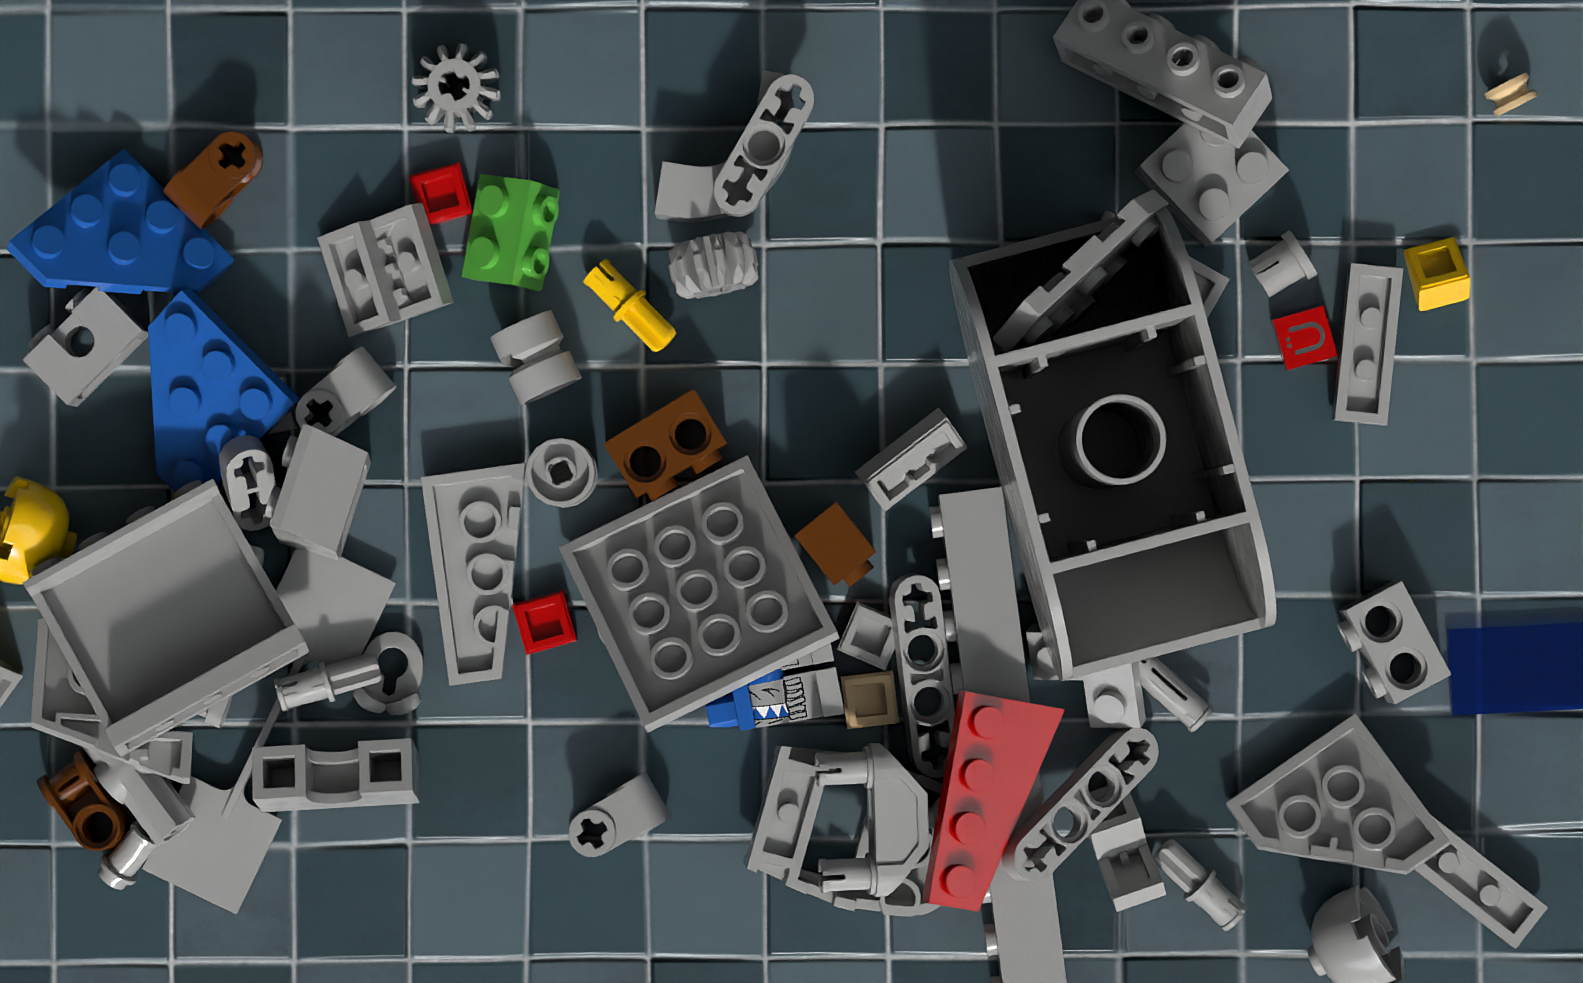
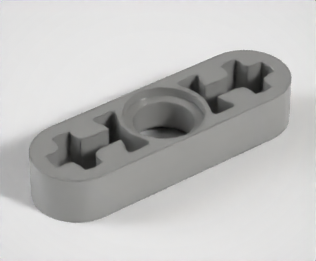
[713,74,814,217]

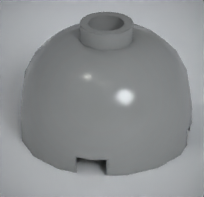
[1307,885,1406,983]

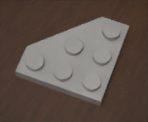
[992,189,1169,353]
[1226,713,1450,875]

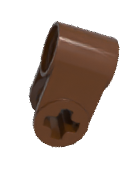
[163,131,263,230]
[37,749,131,851]

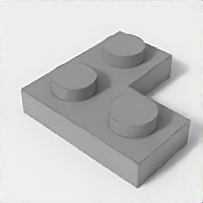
[1026,623,1146,728]

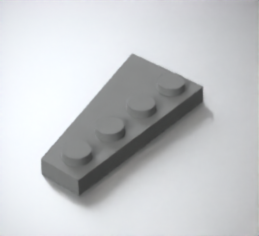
[421,463,527,686]

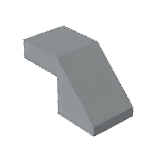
[1088,786,1166,912]

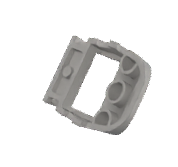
[743,745,942,917]

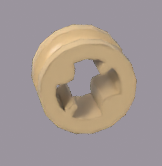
[1484,72,1539,117]

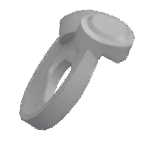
[353,632,424,715]

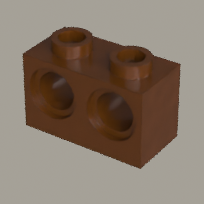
[603,389,727,501]
[794,502,876,587]

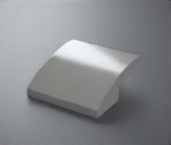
[318,203,454,337]

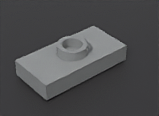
[855,408,968,511]

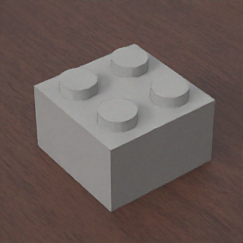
[1134,123,1289,248]

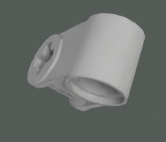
[295,346,396,437]
[568,772,672,857]

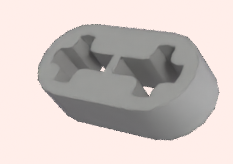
[219,435,276,531]

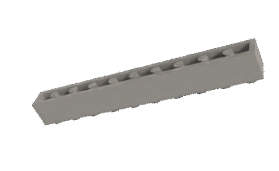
[929,487,1067,983]

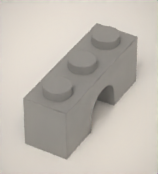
[252,738,420,812]

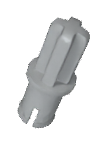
[274,653,382,712]
[1154,839,1248,931]

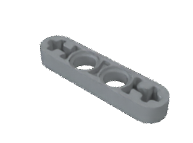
[889,573,955,778]
[1002,728,1159,882]

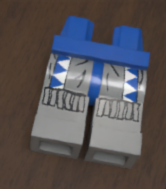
[705,643,845,731]

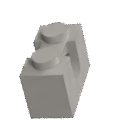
[23,287,149,407]

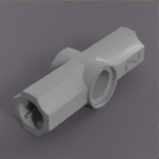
[82,746,196,846]

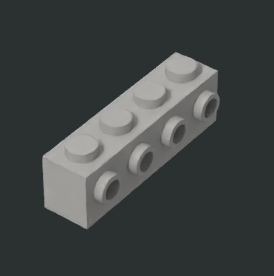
[1053,0,1272,149]

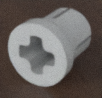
[1248,230,1317,298]

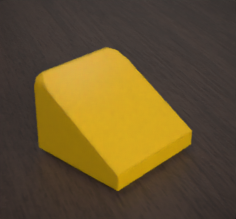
[1403,237,1470,311]

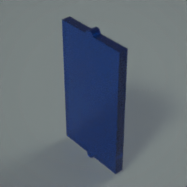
[1446,622,1583,716]

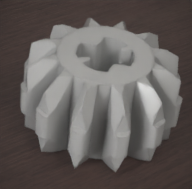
[411,43,501,133]
[668,231,759,299]

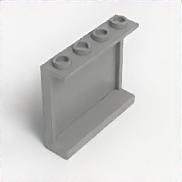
[22,479,310,757]

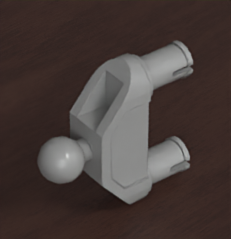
[814,743,940,897]

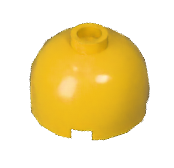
[0,476,77,585]

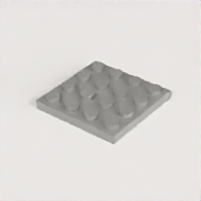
[559,455,839,732]

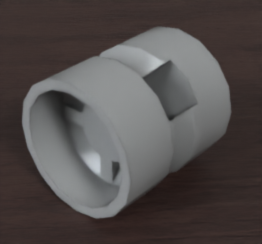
[490,310,582,405]
[526,438,599,508]

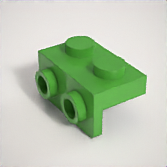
[461,174,560,291]

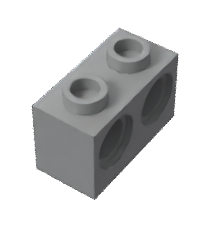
[1337,580,1451,704]

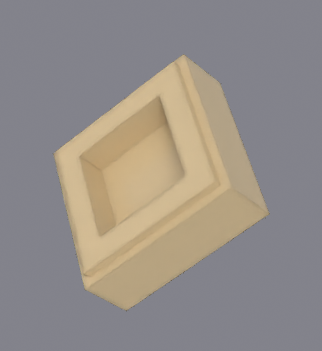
[841,670,899,729]

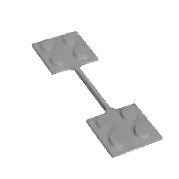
[142,548,396,914]

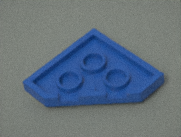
[7,148,234,297]
[148,287,300,492]

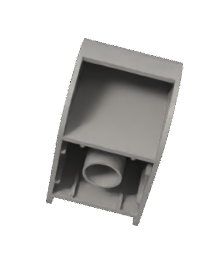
[949,206,1277,681]

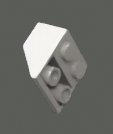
[265,424,371,561]

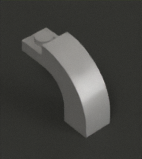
[655,70,795,223]

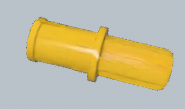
[583,259,676,352]

